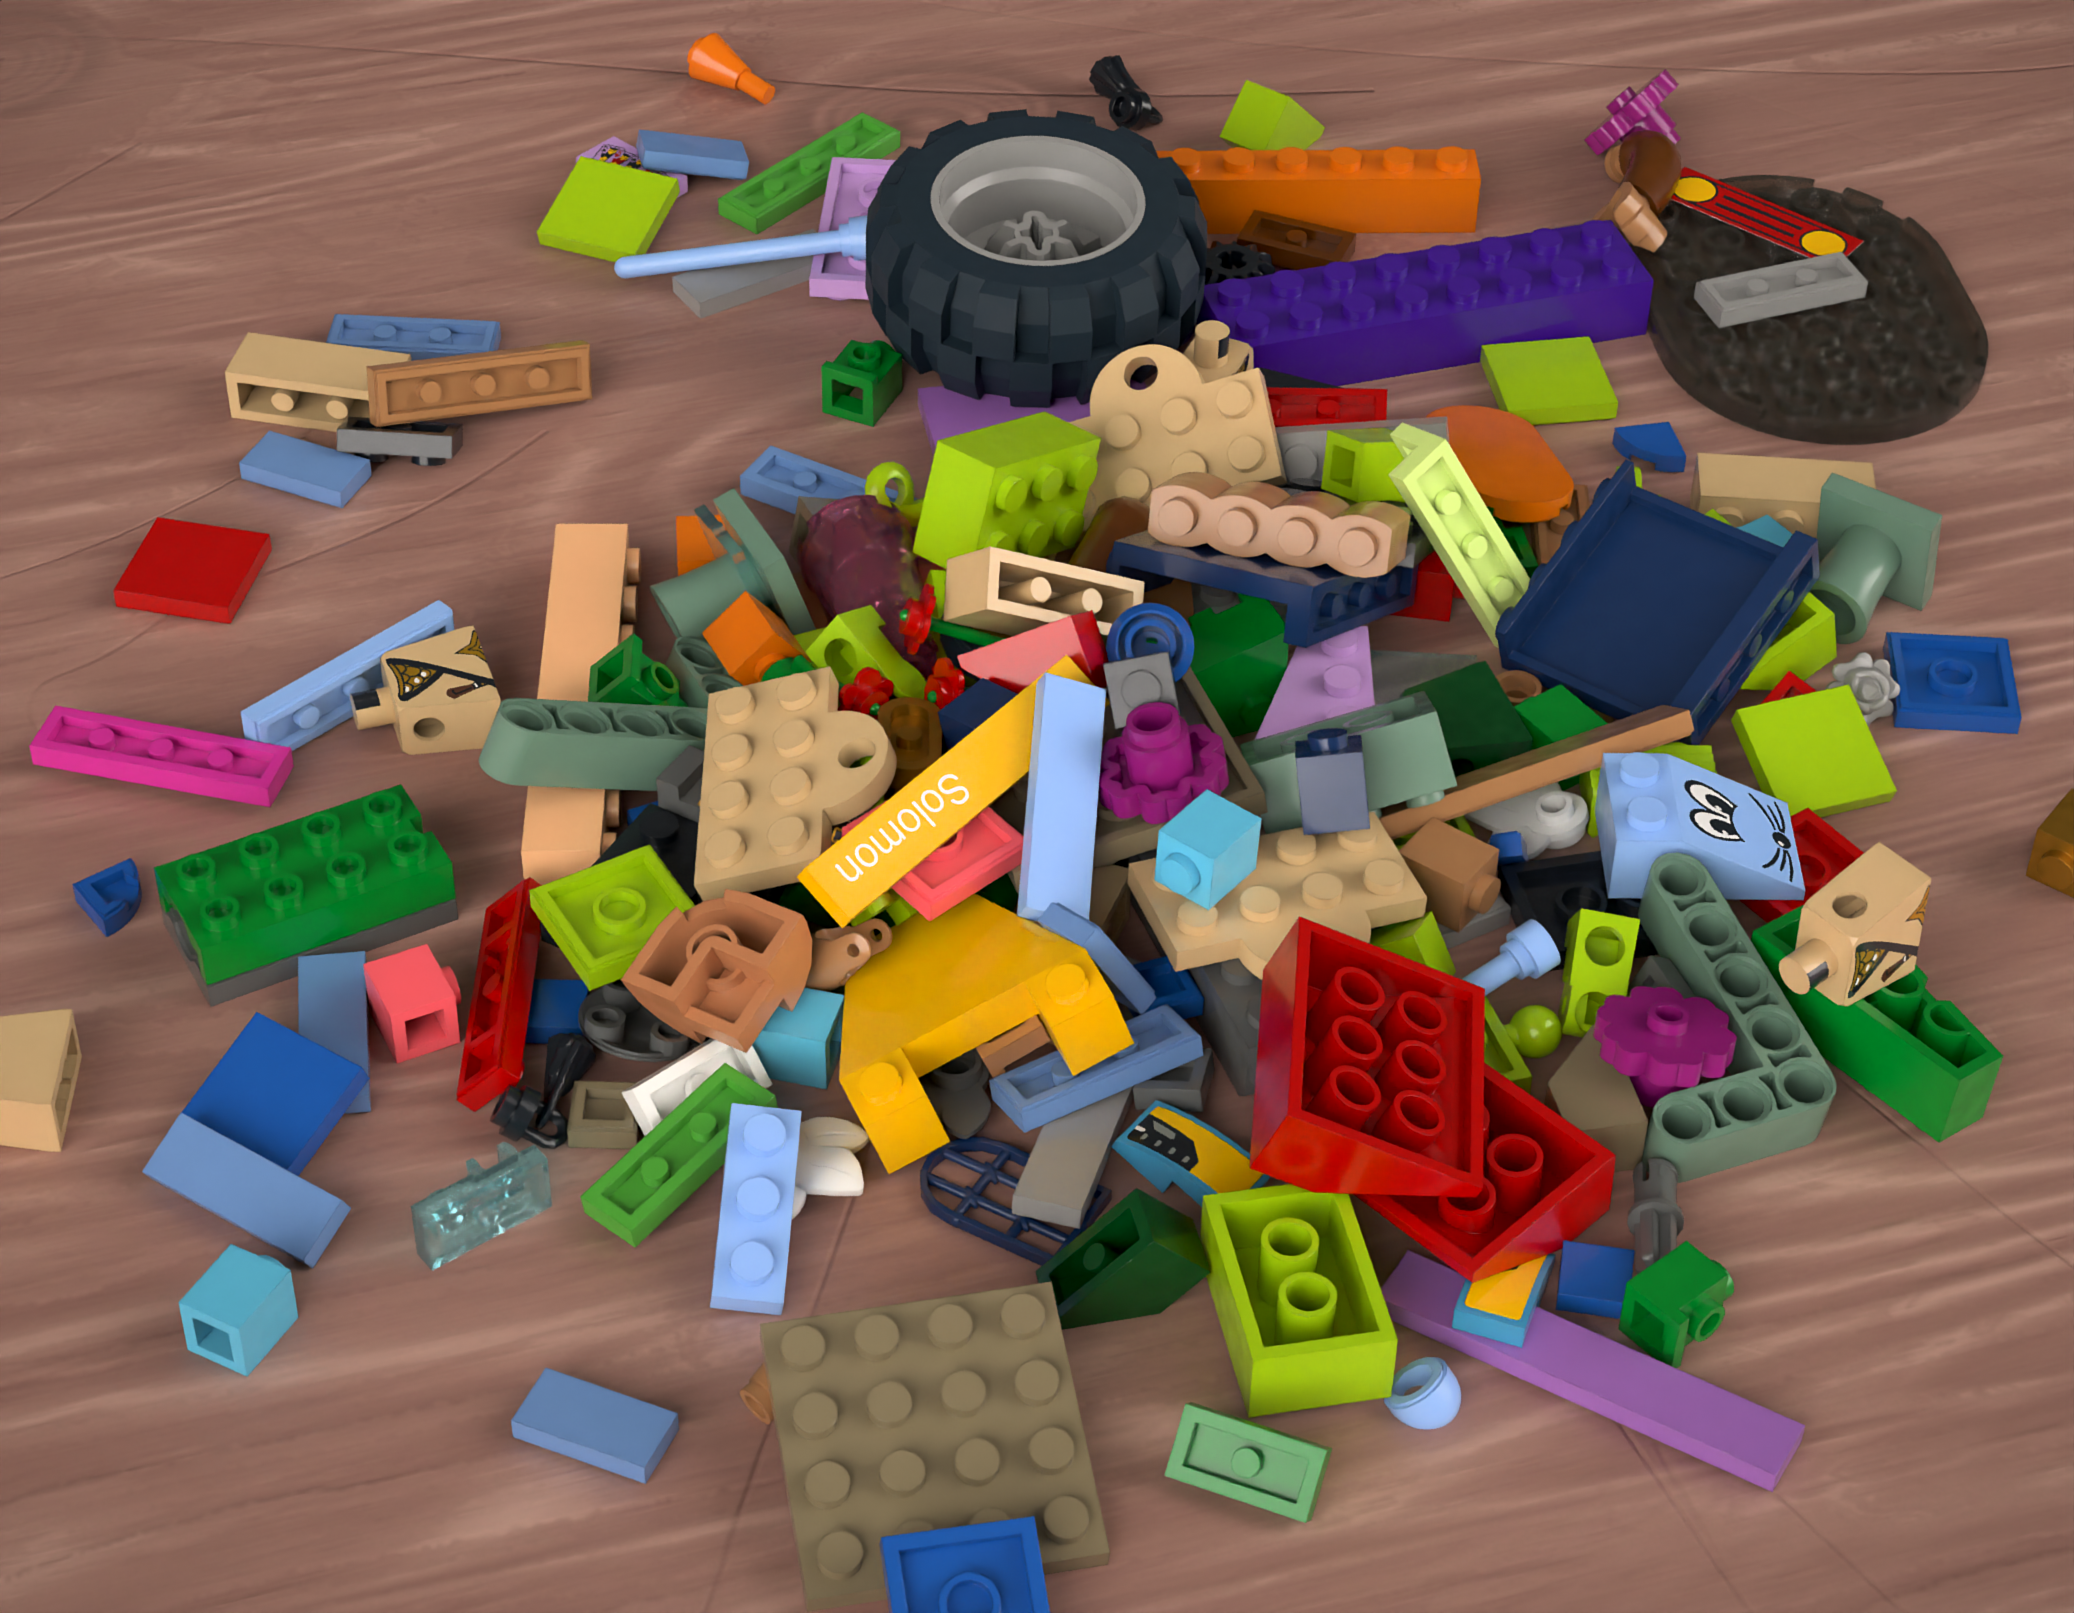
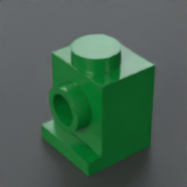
[821,340,902,427]
[588,633,688,707]
[1618,1241,1734,1368]

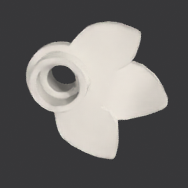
[1465,782,1589,860]
[792,1117,869,1219]

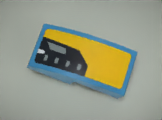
[1111,1100,1271,1207]
[1452,1253,1556,1348]

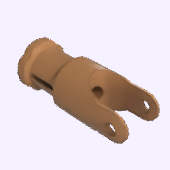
[805,918,892,992]

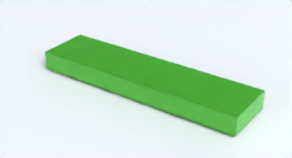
[718,112,900,234]

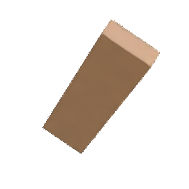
[366,340,592,427]

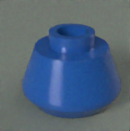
[1106,603,1194,682]

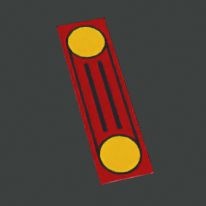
[1671,167,1864,258]

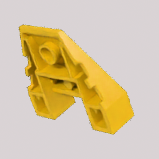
[839,893,1134,1174]

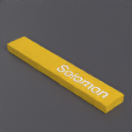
[797,655,1110,928]

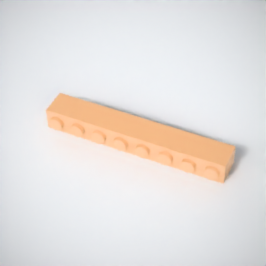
[521,524,641,885]

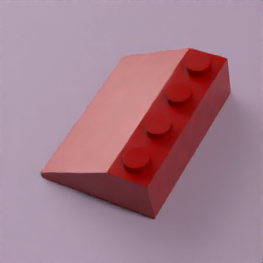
[1249,916,1485,1198]
[1353,1062,1616,1283]

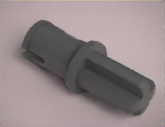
[1627,1158,1684,1274]

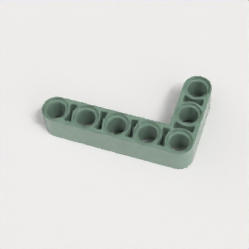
[478,637,743,791]
[1638,852,1836,1183]

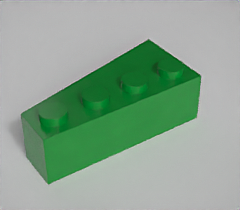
[1146,593,1289,738]
[1751,905,2003,1143]

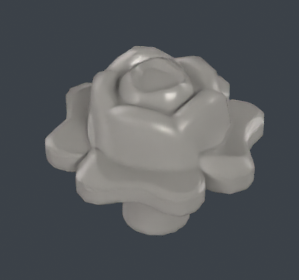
[1825,652,1900,726]

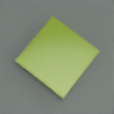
[537,156,680,262]
[1480,337,1618,426]
[1731,684,1897,818]
[529,844,695,991]

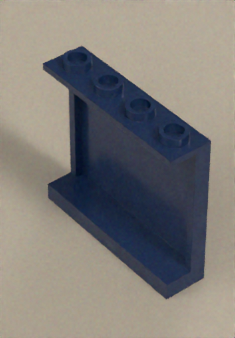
[1495,459,1820,745]
[1106,530,1419,648]

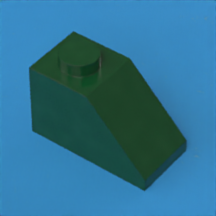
[1035,1188,1211,1330]

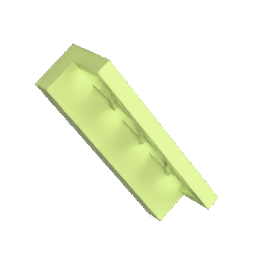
[1388,422,1530,648]

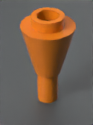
[687,33,775,104]

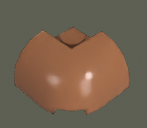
[621,889,812,1053]

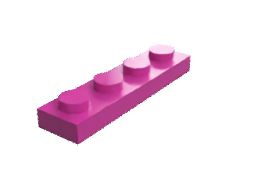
[29,705,294,807]

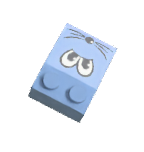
[1595,752,1805,900]

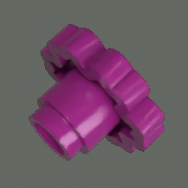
[1584,69,1681,156]
[1099,702,1230,824]
[1593,986,1737,1108]

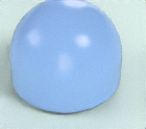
[1384,1357,1461,1429]

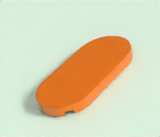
[1426,405,1574,523]

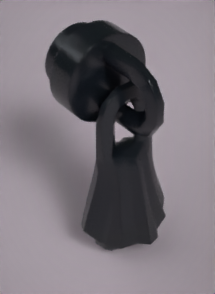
[1089,55,1163,131]
[490,1032,596,1149]

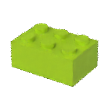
[912,411,1101,569]
[1200,1184,1398,1418]

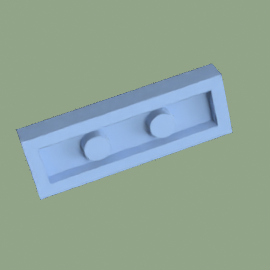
[710,1103,802,1315]

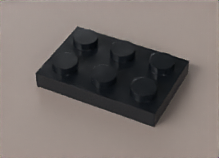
[1498,851,1659,972]

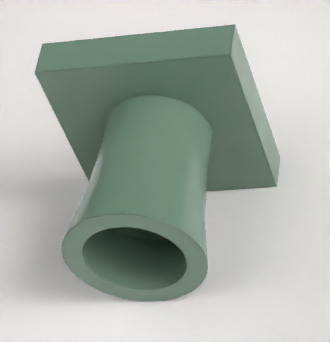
[1809,472,1942,644]
[649,488,816,641]

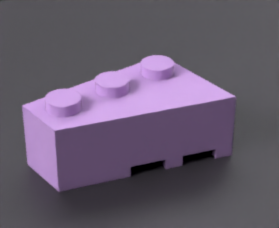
[1254,626,1375,740]

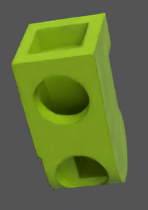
[805,605,926,700]
[1558,908,1640,1038]

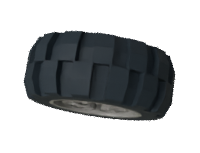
[865,109,1207,408]

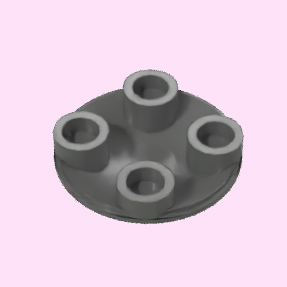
[578,978,710,1062]

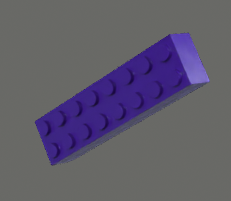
[1197,220,1654,386]

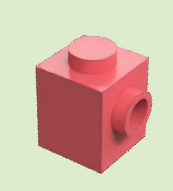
[363,944,461,1064]

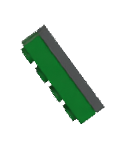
[154,784,458,1007]

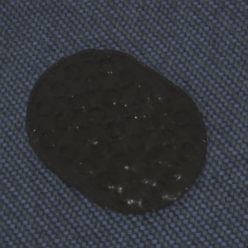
[1629,175,1988,445]

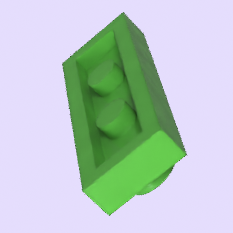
[580,1063,778,1248]

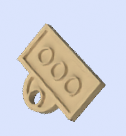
[1068,344,1287,542]
[694,666,897,901]
[1127,812,1427,980]

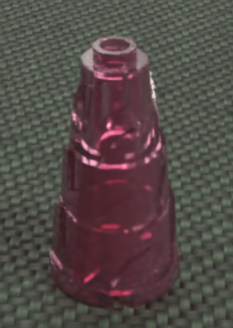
[796,495,939,681]

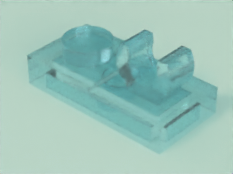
[411,1142,552,1271]

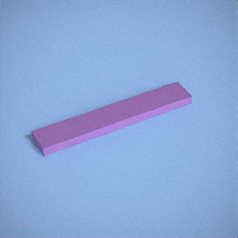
[1381,1250,1805,1492]

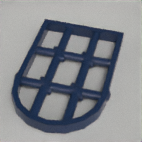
[920,1137,1112,1266]

